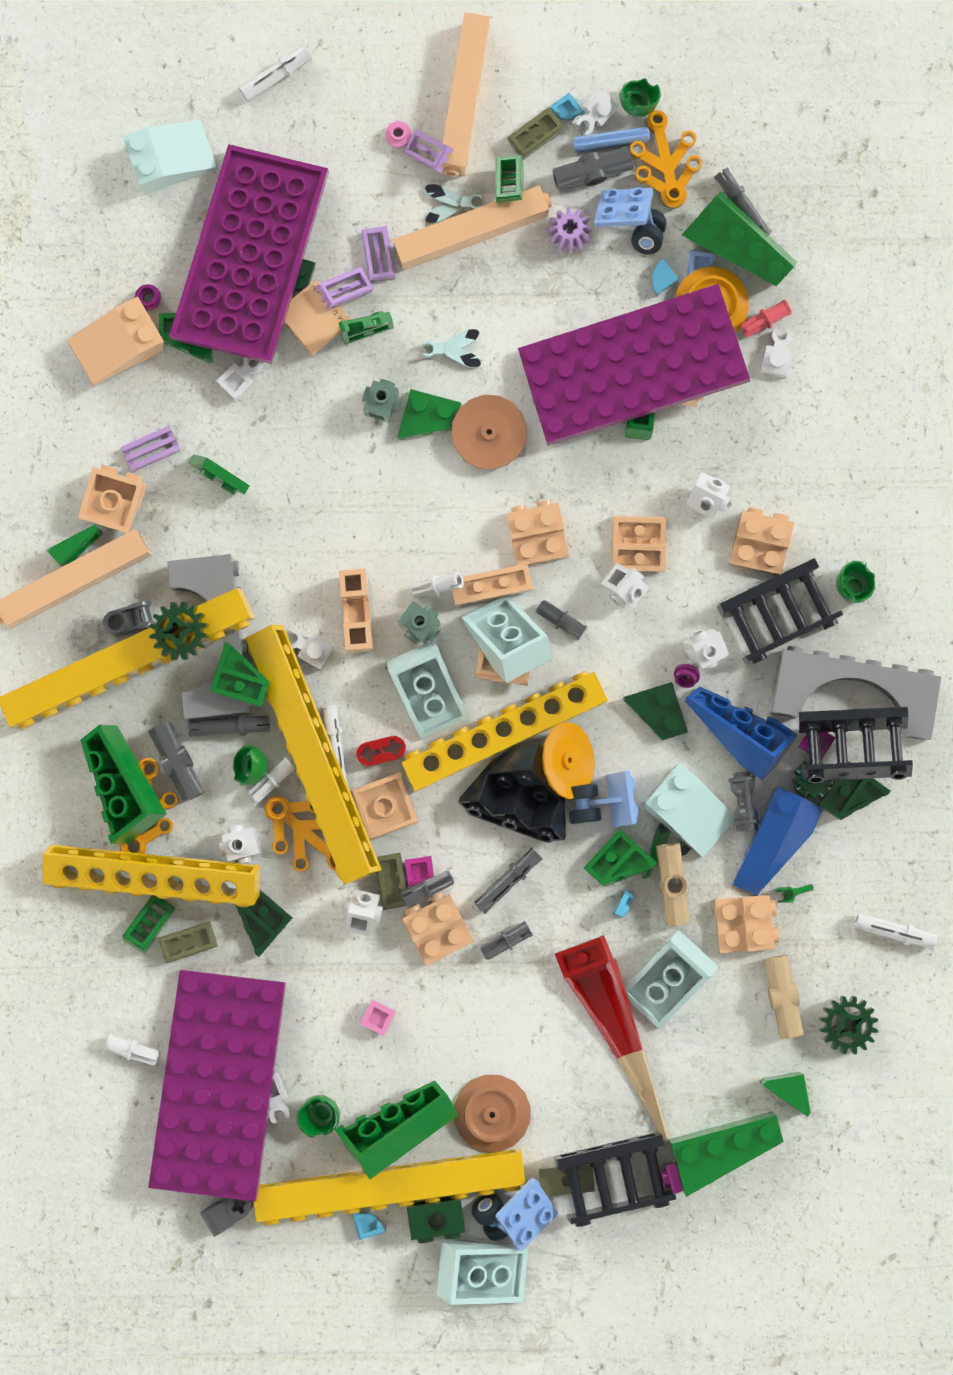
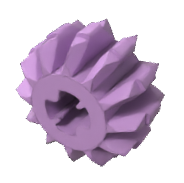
[547,207,592,253]

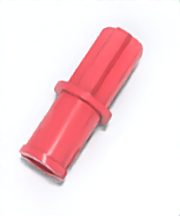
[740,300,792,337]

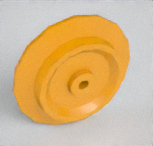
[675,266,749,333]
[542,722,595,799]

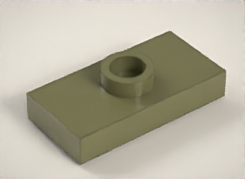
[508,107,565,160]
[377,853,407,910]
[158,921,218,963]
[539,1163,595,1196]

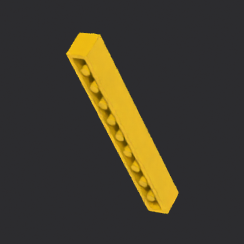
[0,588,255,730]
[245,625,382,885]
[254,1148,526,1225]

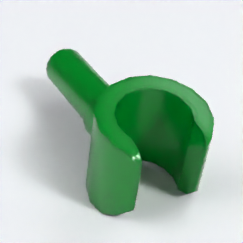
[775,884,814,903]

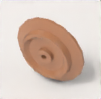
[451,394,527,470]
[454,1075,530,1152]

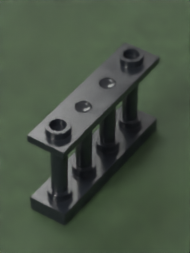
[717,558,843,665]
[799,707,913,784]
[554,1132,676,1227]

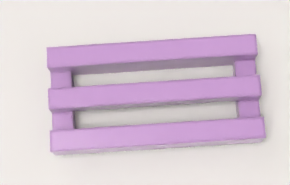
[403,129,453,173]
[361,226,395,283]
[316,267,374,311]
[121,426,180,472]

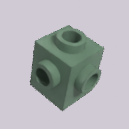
[362,379,402,423]
[397,601,441,644]

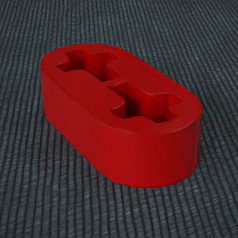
[356,736,406,766]

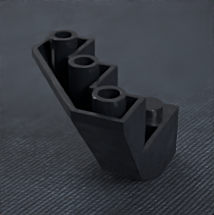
[458,742,566,843]

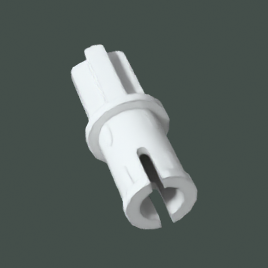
[412,571,464,598]
[248,757,296,803]
[105,1034,160,1066]

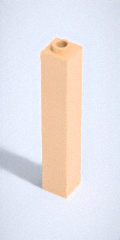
[441,12,490,177]
[393,185,552,271]
[0,529,152,629]

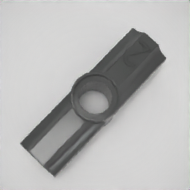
[552,146,634,192]
[148,721,205,802]

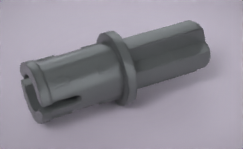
[536,600,587,640]
[401,871,454,908]
[480,921,533,960]

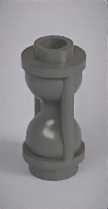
[728,772,760,832]

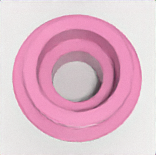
[385,121,411,148]

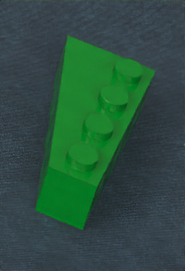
[682,191,797,286]
[80,725,167,844]
[334,1080,458,1179]
[669,1111,784,1197]

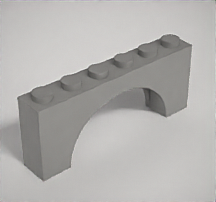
[167,554,254,721]
[770,646,941,741]

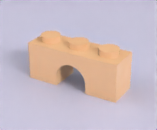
[339,569,374,653]

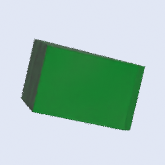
[760,1072,811,1117]

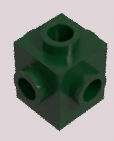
[791,761,832,799]

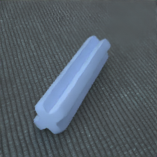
[573,127,650,153]

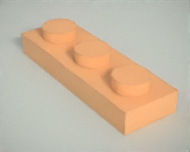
[452,564,533,607]

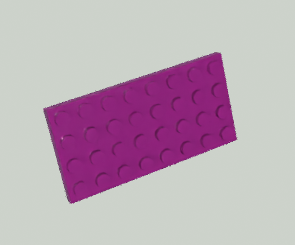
[169,144,329,365]
[518,284,750,446]
[148,970,287,1202]

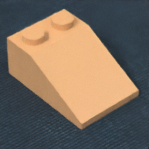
[67,297,164,386]

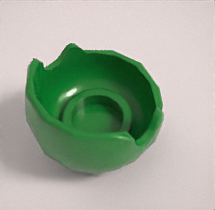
[619,78,661,117]
[836,560,876,603]
[233,745,268,786]
[296,1095,340,1138]

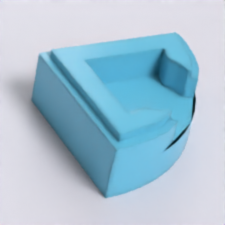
[550,93,585,121]
[652,259,678,296]
[613,889,634,918]
[352,1211,386,1240]

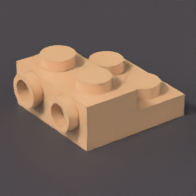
[78,465,147,533]
[507,500,569,565]
[729,507,794,576]
[402,892,474,966]
[714,895,779,953]

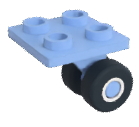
[594,187,666,255]
[568,770,638,827]
[471,1178,558,1251]

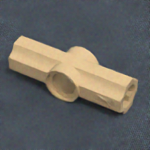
[656,843,690,926]
[764,955,804,1039]

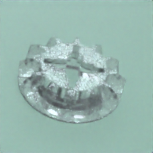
[65,615,108,657]

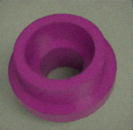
[135,284,161,311]
[674,664,700,688]

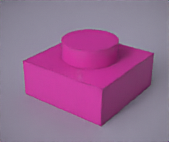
[405,856,434,886]

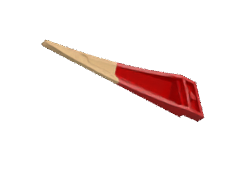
[555,935,669,1142]

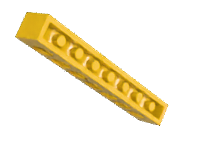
[401,670,608,792]
[43,845,260,907]

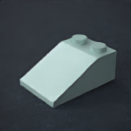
[122,120,217,194]
[462,596,552,683]
[386,640,469,739]
[642,763,735,858]
[625,930,718,1029]
[436,1241,528,1305]

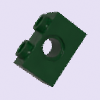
[407,1197,465,1243]

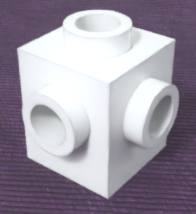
[685,472,730,519]
[601,563,649,609]
[682,629,729,670]
[219,825,262,863]
[343,889,383,936]

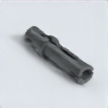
[714,167,772,235]
[188,715,270,738]
[474,847,543,914]

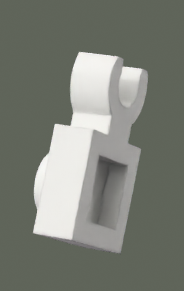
[572,88,619,136]
[760,328,792,378]
[216,358,264,401]
[291,629,334,670]
[269,1071,290,1124]

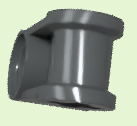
[103,601,156,637]
[200,1198,254,1237]

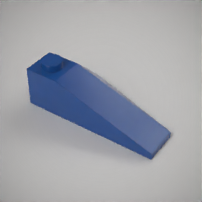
[685,686,798,780]
[732,787,823,896]

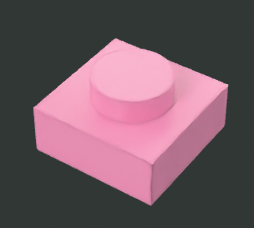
[360,999,396,1036]

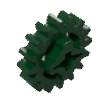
[149,602,209,660]
[819,995,879,1054]

